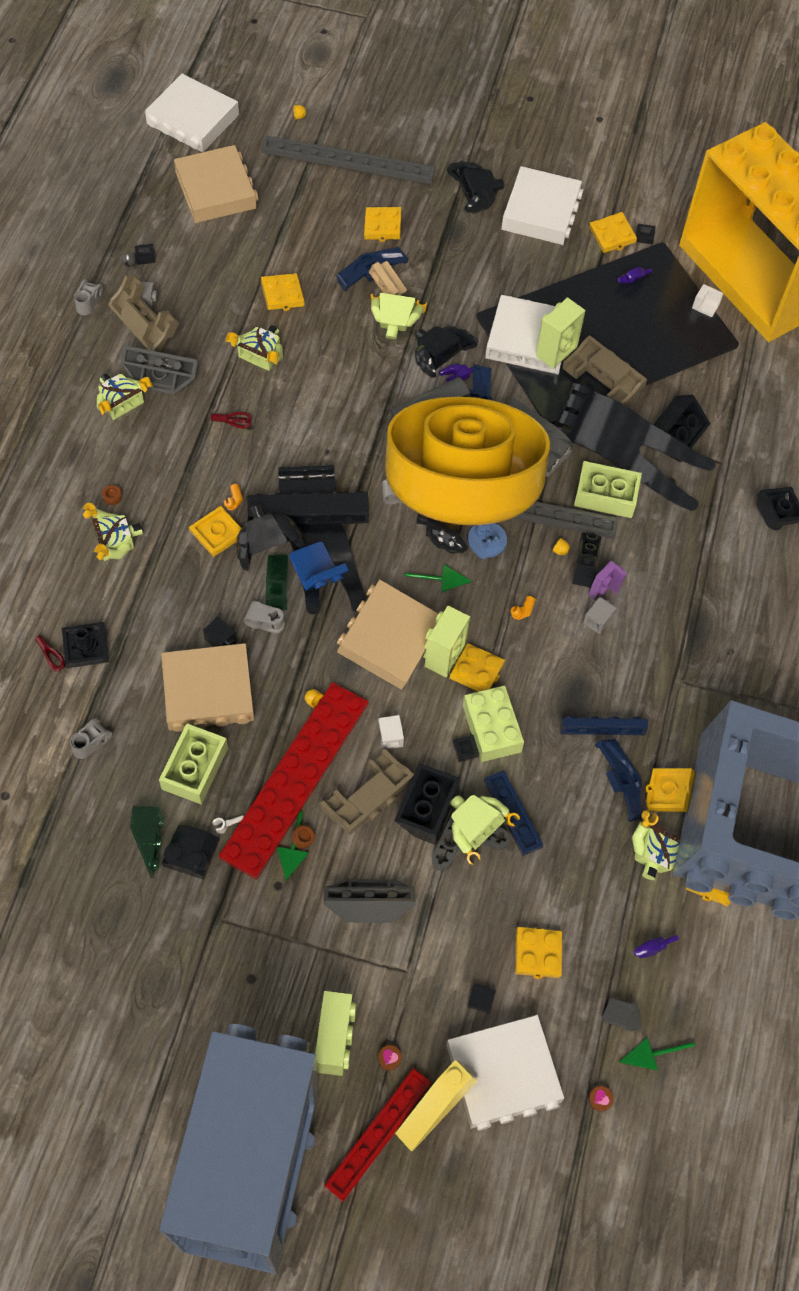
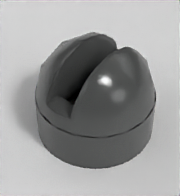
[121,253,136,267]

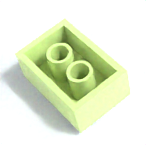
[536,297,585,369]
[574,461,642,518]
[423,606,470,678]
[463,686,524,762]
[159,723,228,805]
[315,991,356,1076]

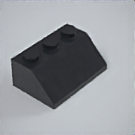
[653,394,711,462]
[395,763,460,845]

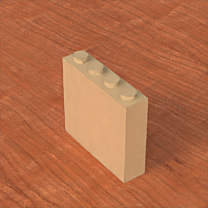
[174,145,258,223]
[337,579,438,690]
[161,643,254,732]

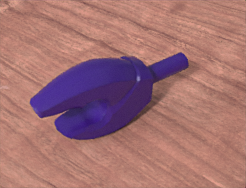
[618,267,652,284]
[439,364,473,382]
[633,935,679,958]

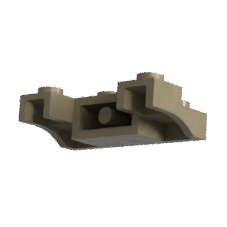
[108,274,179,352]
[562,335,647,406]
[320,748,414,835]

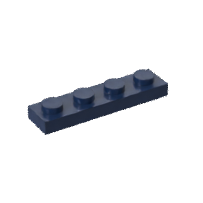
[560,716,648,735]
[484,770,543,856]

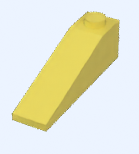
[395,1060,478,1152]

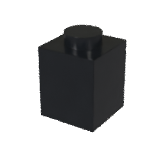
[203,616,237,647]

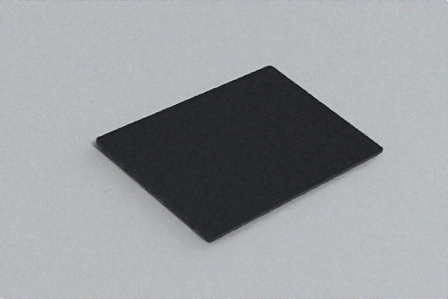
[476,242,739,424]

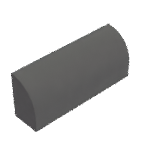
[390,377,471,417]

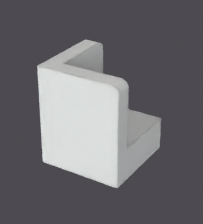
[692,284,723,317]
[378,715,404,750]

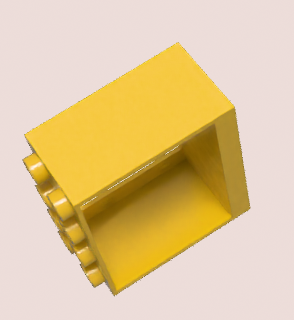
[679,122,799,343]

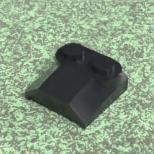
[756,487,799,530]
[161,825,220,880]

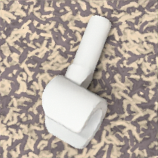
[213,815,244,834]

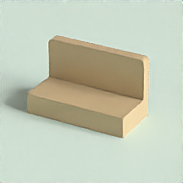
[369,261,407,296]

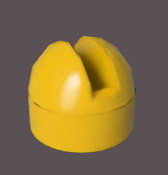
[293,105,306,120]
[553,538,570,555]
[305,689,323,708]

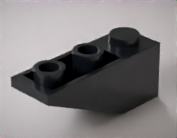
[572,532,602,588]

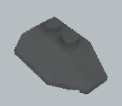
[120,345,199,395]
[324,879,416,923]

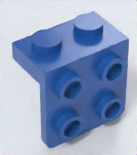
[289,542,349,591]

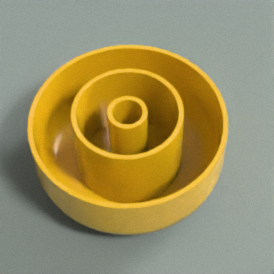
[385,397,550,525]

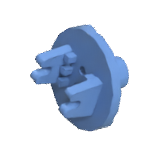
[467,523,507,559]

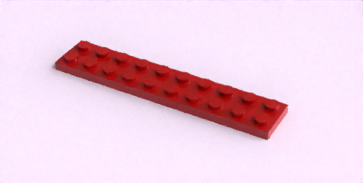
[219,682,369,880]

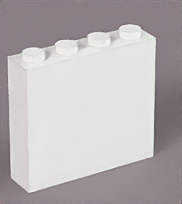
[145,74,239,152]
[501,166,584,245]
[485,295,561,374]
[447,1015,564,1131]

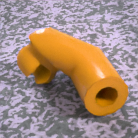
[224,484,243,510]
[510,596,536,620]

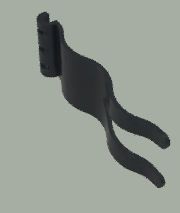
[555,383,716,511]
[278,465,364,614]

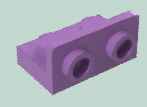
[588,561,627,600]

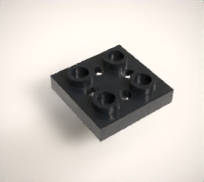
[62,622,109,668]

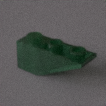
[266,555,288,610]
[130,806,165,878]

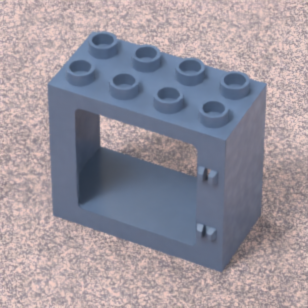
[672,700,799,920]
[159,1024,319,1274]

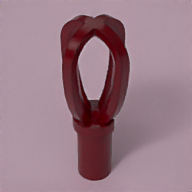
[211,412,252,429]
[35,635,66,672]

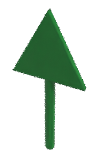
[404,564,472,593]
[277,811,309,881]
[619,1037,695,1071]

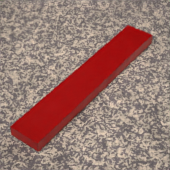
[324,1068,432,1202]

